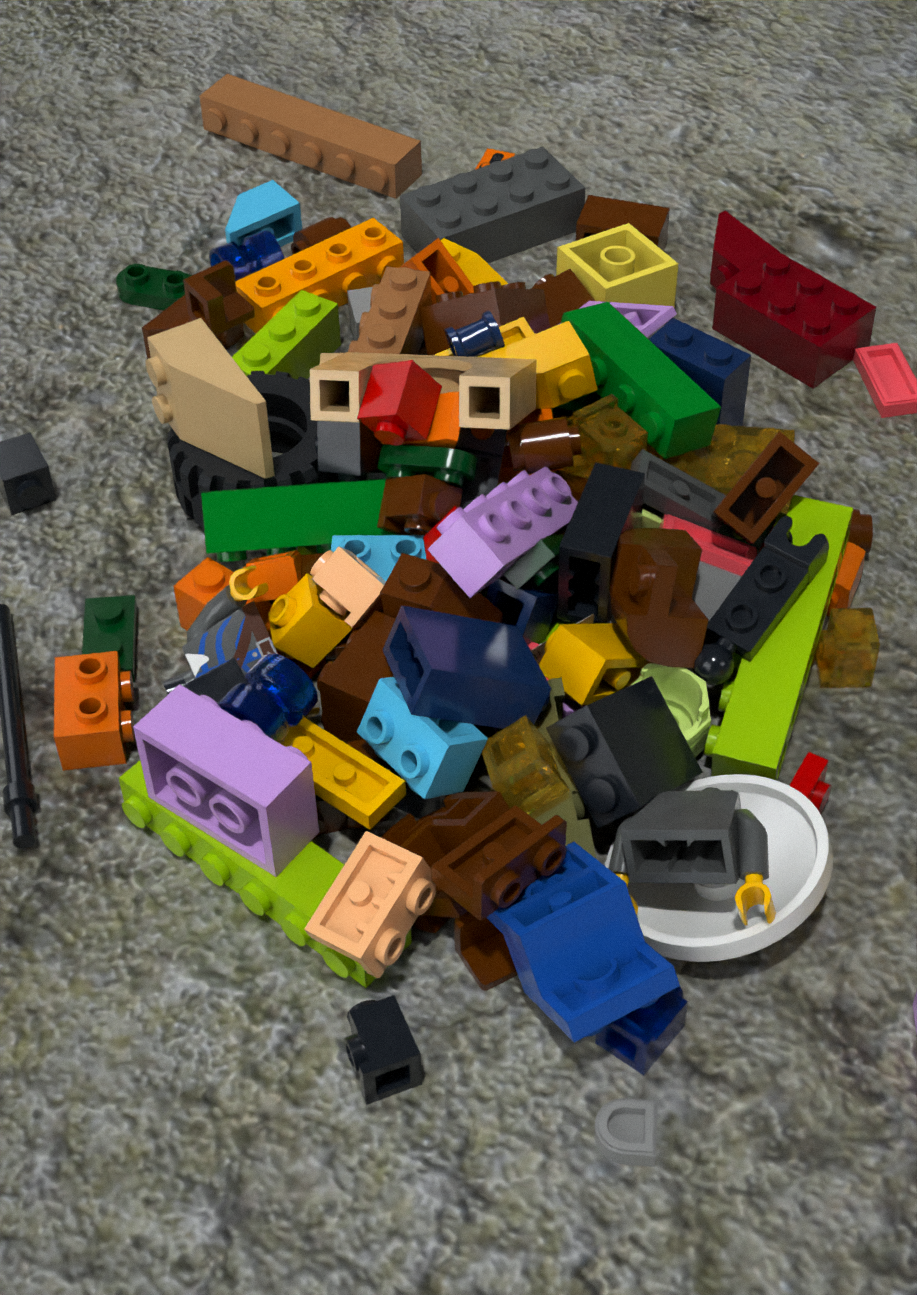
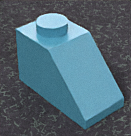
[225,180,302,267]

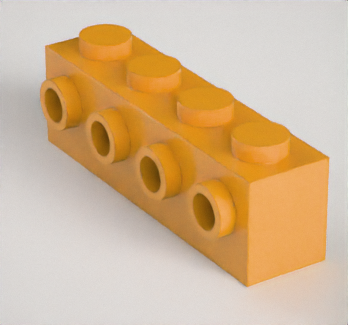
[235,218,404,333]

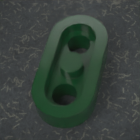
[116,264,192,311]
[378,444,478,488]

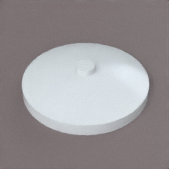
[605,774,833,962]

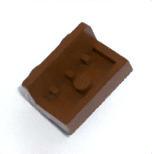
[431,805,567,921]

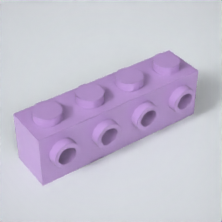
[427,467,578,598]

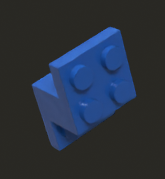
[486,842,680,1043]

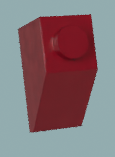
[710,211,780,289]

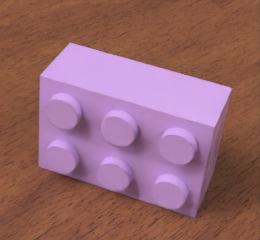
[133,684,319,877]

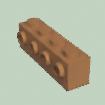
[348,267,432,355]

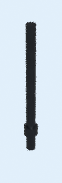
[0,604,37,849]

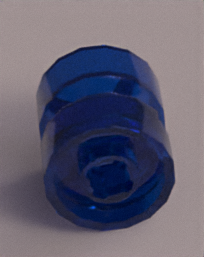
[209,230,284,281]
[217,653,318,743]

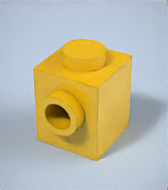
[268,573,353,668]

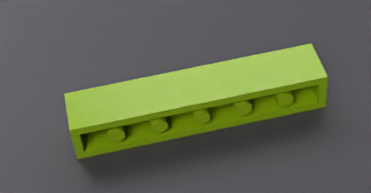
[704,495,853,781]
[119,760,412,988]

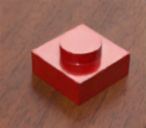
[789,752,832,814]

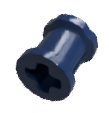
[444,310,505,357]

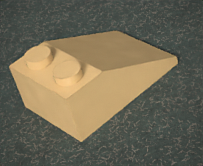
[145,318,275,479]

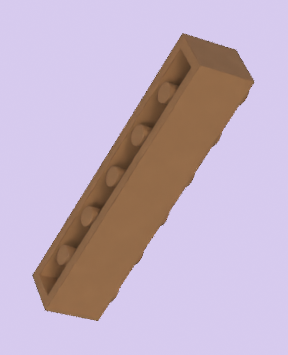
[199,74,422,199]

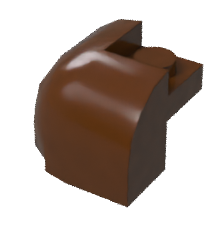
[610,528,709,668]
[381,791,509,934]

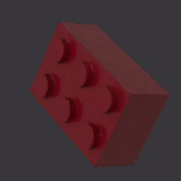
[712,249,876,389]

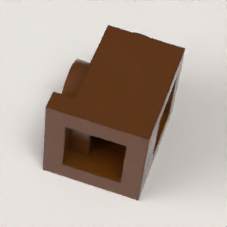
[377,474,463,535]

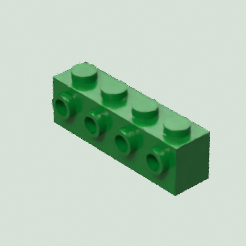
[561,302,721,459]
[201,478,396,562]

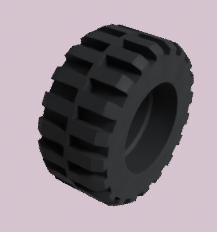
[167,371,340,528]

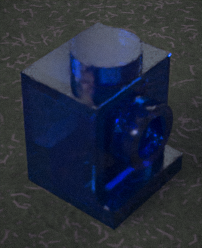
[595,986,688,1076]

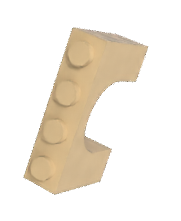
[310,352,537,430]

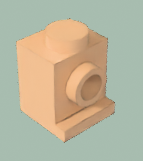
[310,546,386,628]

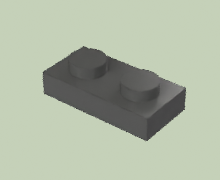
[631,449,726,532]

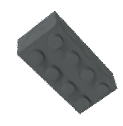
[400,147,586,263]

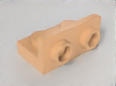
[304,831,437,978]

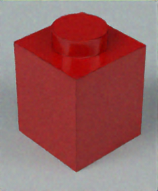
[357,360,442,446]

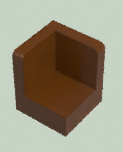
[183,260,255,336]
[454,911,518,991]

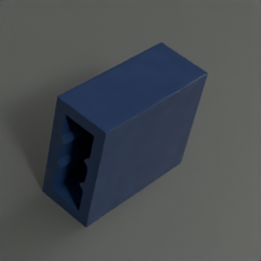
[649,318,751,464]
[383,605,552,733]

